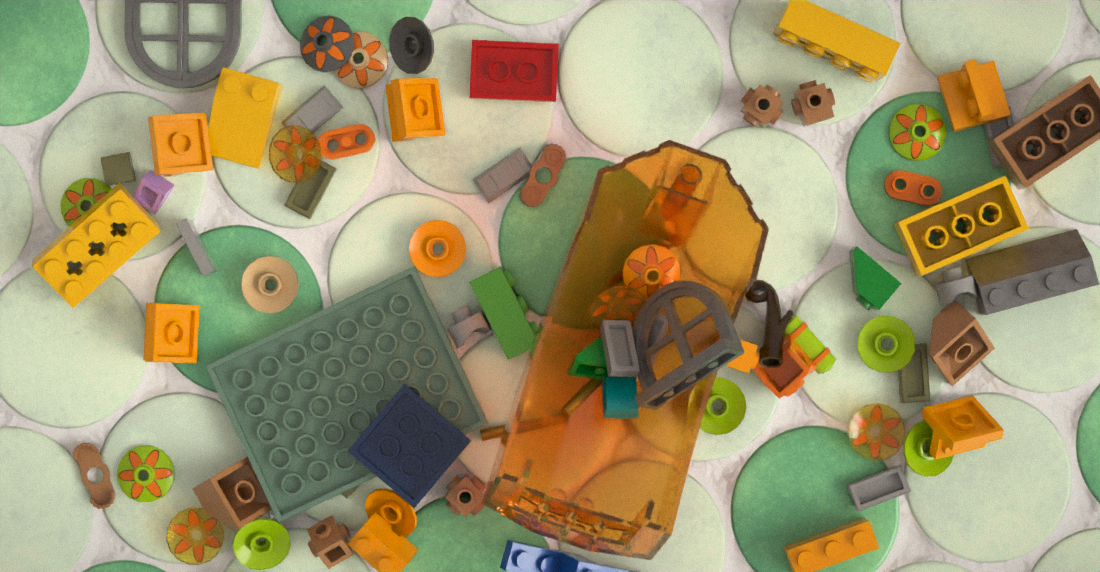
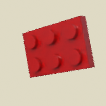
[469,40,559,102]

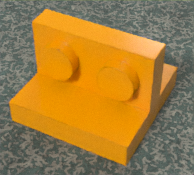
[937,59,1011,132]
[385,78,445,142]
[148,113,213,177]
[143,303,200,363]
[922,395,1004,460]

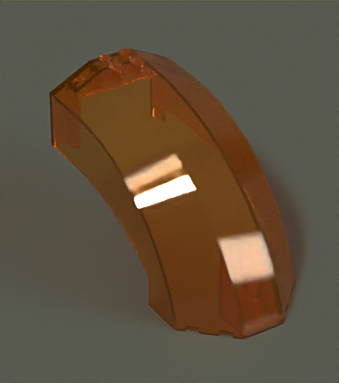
[482,140,769,560]

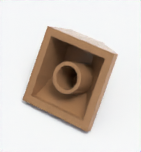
[929,300,995,386]
[193,457,272,531]

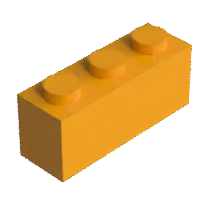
[783,517,879,572]

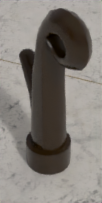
[744,280,793,368]

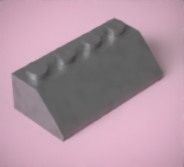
[965,229,1099,315]

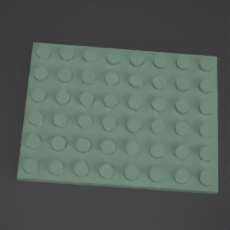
[206,266,489,523]

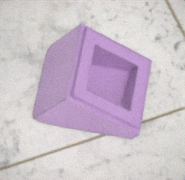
[133,170,174,214]

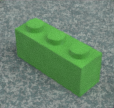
[469,266,542,360]

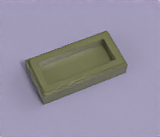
[284,158,337,219]
[898,343,931,403]

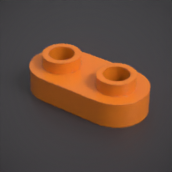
[317,124,376,160]
[884,170,942,206]

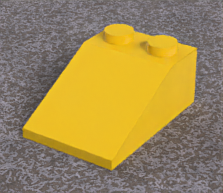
[208,67,283,169]

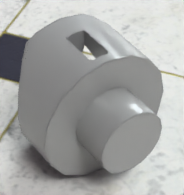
[935,266,979,306]
[447,305,492,348]

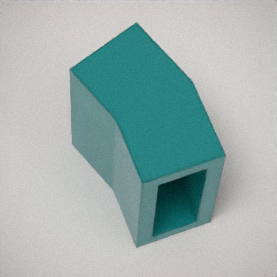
[602,377,639,419]

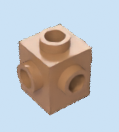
[791,80,835,127]
[740,85,783,128]
[445,474,487,518]
[307,515,354,569]

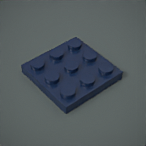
[348,384,472,508]

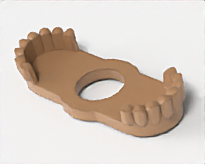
[519,143,566,207]
[73,443,115,509]

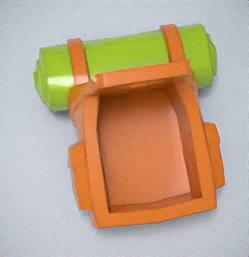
[753,315,836,399]

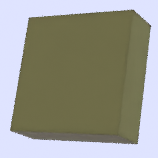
[100,152,136,186]

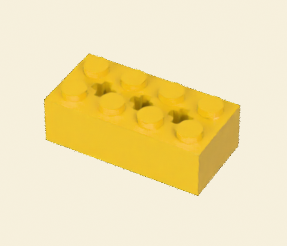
[773,0,901,83]
[893,176,1029,276]
[32,182,160,308]

